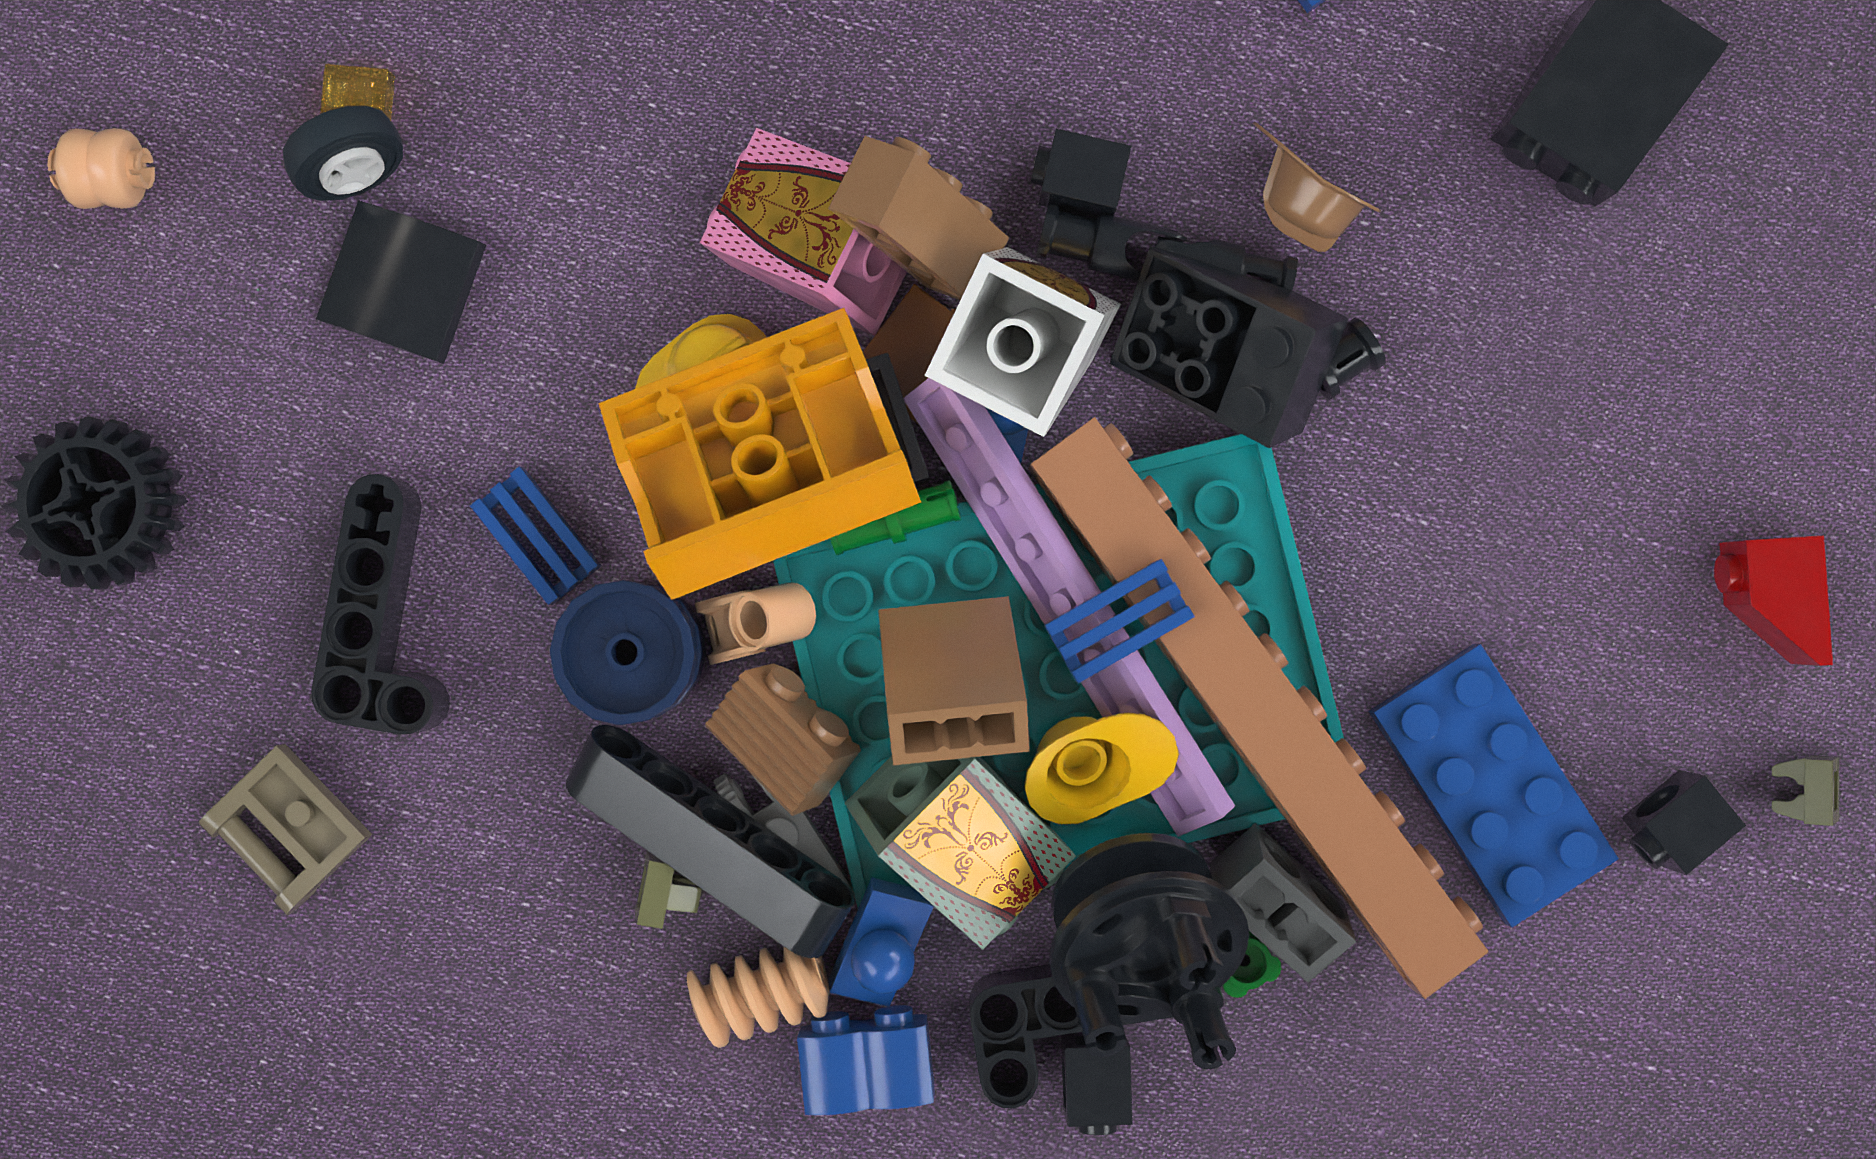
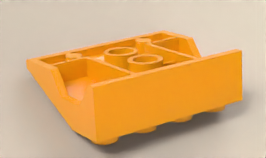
[598,308,921,600]

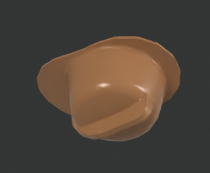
[1252,121,1381,252]

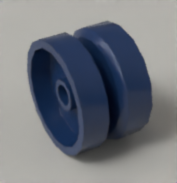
[550,580,706,725]

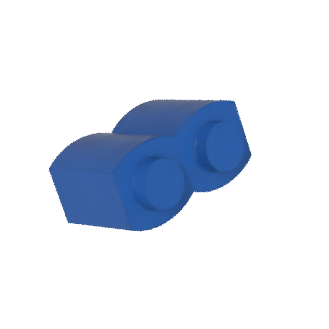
[797,1005,935,1115]

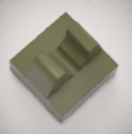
[1772,755,1839,826]
[635,851,702,929]

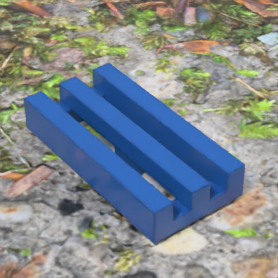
[470,466,602,605]
[1044,559,1195,684]

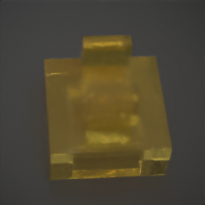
[320,64,395,120]

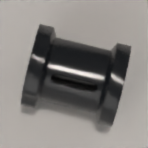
[1320,317,1386,400]

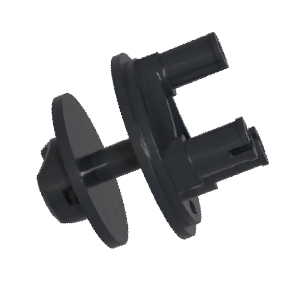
[1049,833,1249,1070]

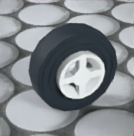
[282,106,403,201]

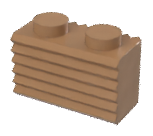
[705,663,861,816]

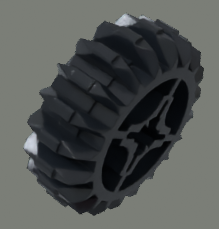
[1,417,188,590]

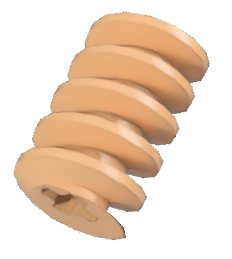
[687,947,829,1048]

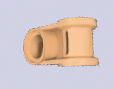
[695,583,816,665]

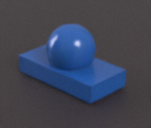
[828,877,934,1007]

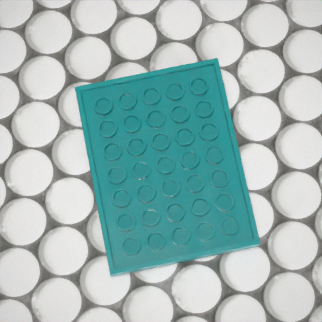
[773,434,1344,907]

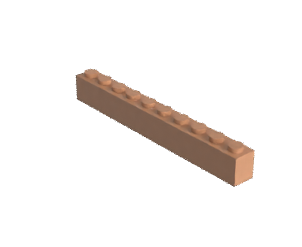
[1028,417,1489,999]

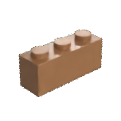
[828,136,1009,300]

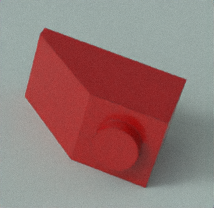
[1714,535,1833,666]

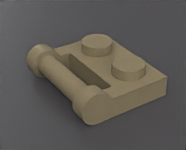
[199,744,373,915]

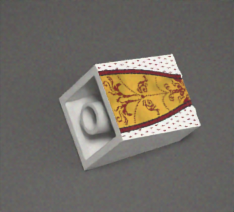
[925,247,1121,437]

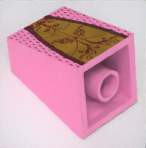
[700,128,907,336]

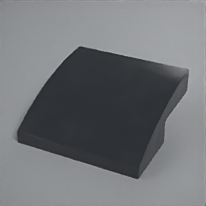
[316,200,486,364]

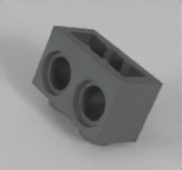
[1209,823,1356,982]

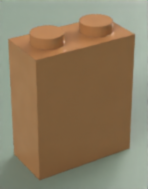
[879,596,1029,765]

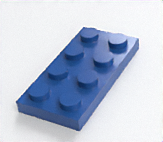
[1368,644,1619,927]

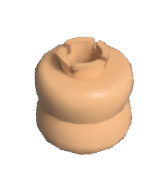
[47,128,155,209]

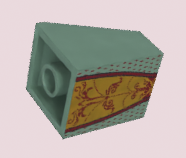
[845,756,1076,950]

